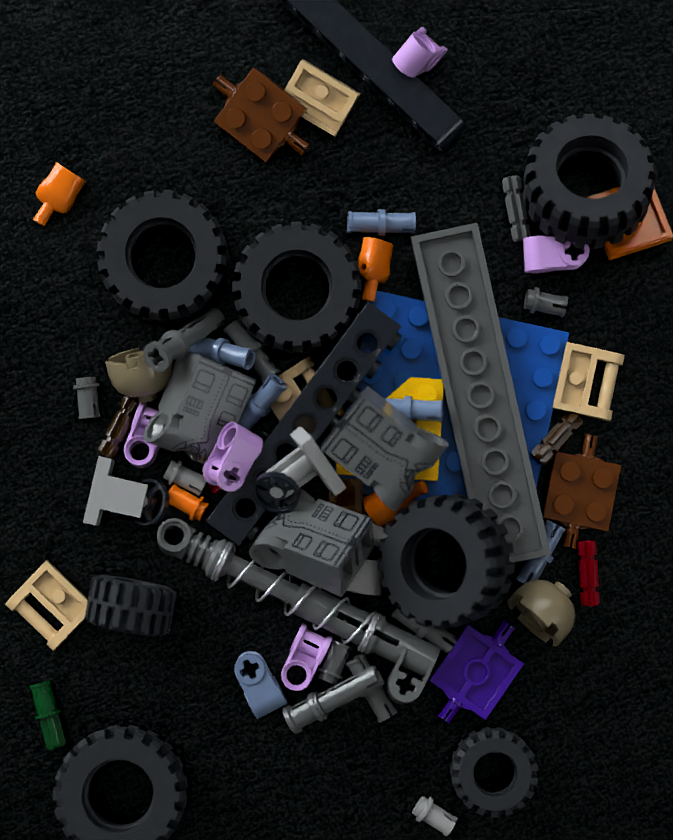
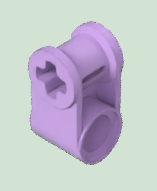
[392,27,447,78]
[523,236,590,273]
[124,402,160,468]
[203,422,263,492]
[281,623,333,691]

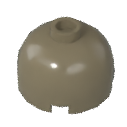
[106,348,174,403]
[507,579,576,647]

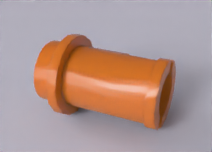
[168,484,210,521]

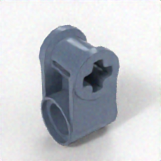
[234,651,288,719]

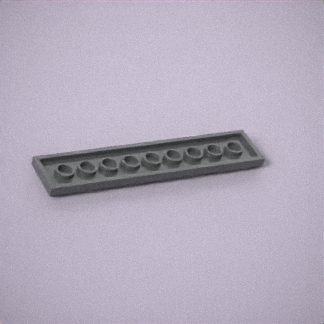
[411,223,551,562]

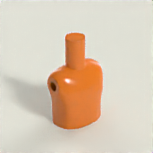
[33,163,86,226]
[358,237,393,302]
[363,480,428,526]

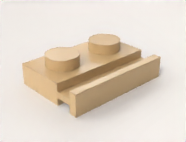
[285,60,360,136]

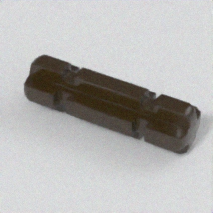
[98,396,140,459]
[531,412,583,465]

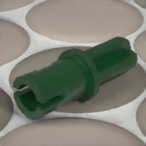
[29,680,66,750]

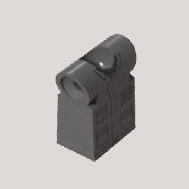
[143,352,256,470]
[319,386,449,512]
[249,488,374,597]

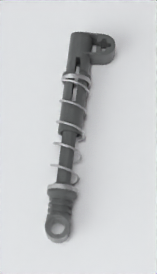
[157,518,441,705]

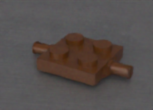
[212,67,310,162]
[541,434,621,549]

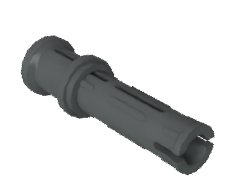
[143,308,225,372]
[282,665,384,734]

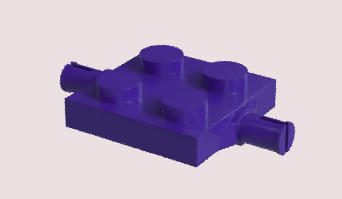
[429,621,524,724]

